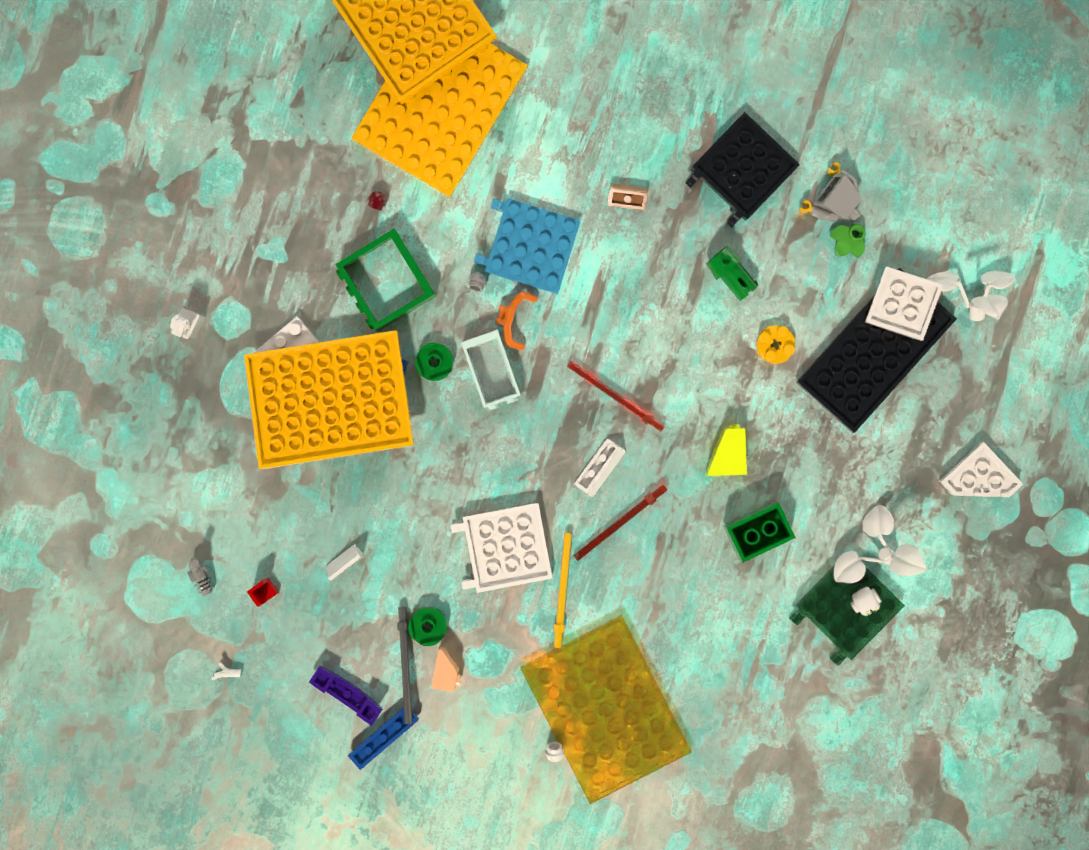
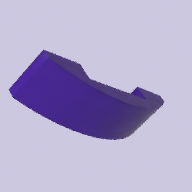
[308,666,383,726]

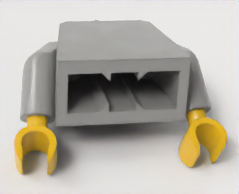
[799,162,861,221]

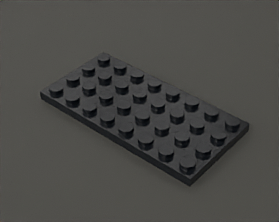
[796,268,957,433]

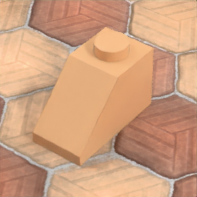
[431,646,461,692]

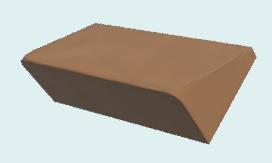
[607,183,648,210]

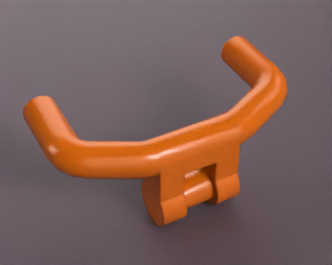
[495,292,538,351]

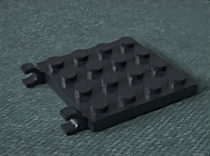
[685,112,800,228]

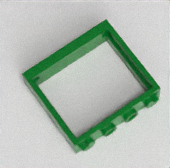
[335,228,436,332]

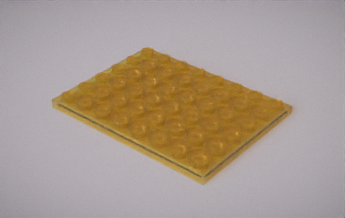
[520,615,692,804]

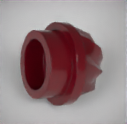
[367,191,386,211]

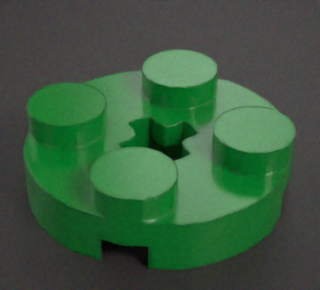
[415,343,454,381]
[408,607,447,646]

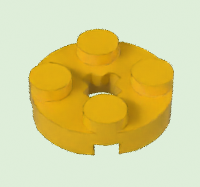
[756,325,795,364]

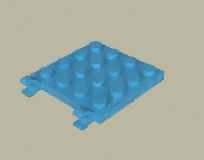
[474,198,580,295]

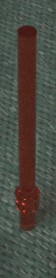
[567,361,665,432]
[573,484,667,561]

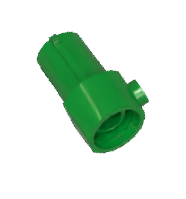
[706,246,758,301]

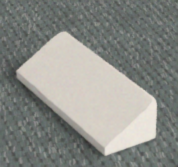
[574,438,626,497]

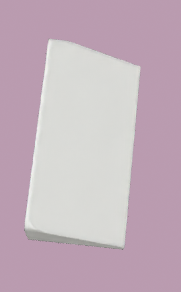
[325,544,363,580]

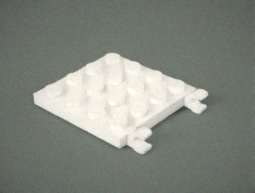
[451,503,552,593]

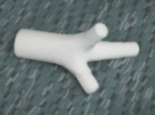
[211,663,242,680]

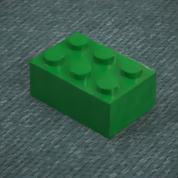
[723,501,796,563]

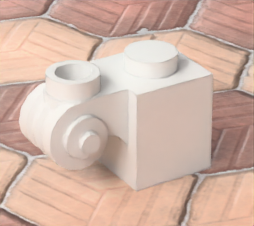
[170,308,206,339]

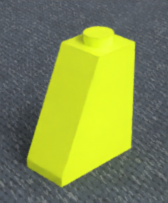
[705,424,747,476]

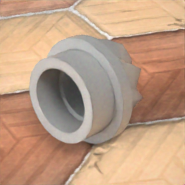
[468,272,487,292]

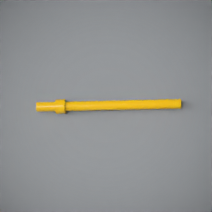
[553,532,572,648]

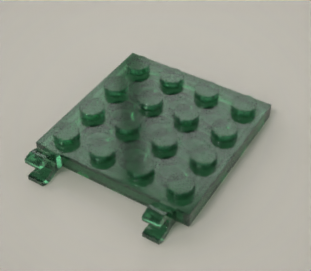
[789,565,905,666]

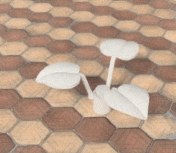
[927,271,1015,321]
[834,505,928,583]

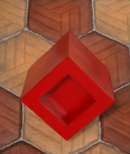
[247,578,279,607]

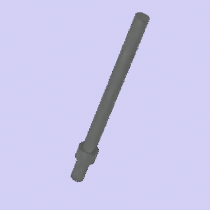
[397,606,412,724]

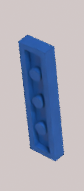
[348,707,419,770]

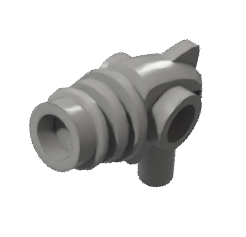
[187,559,213,597]

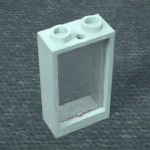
[461,330,521,410]

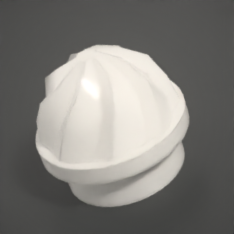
[545,742,564,762]

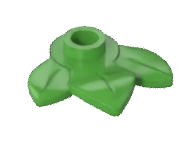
[829,224,866,258]

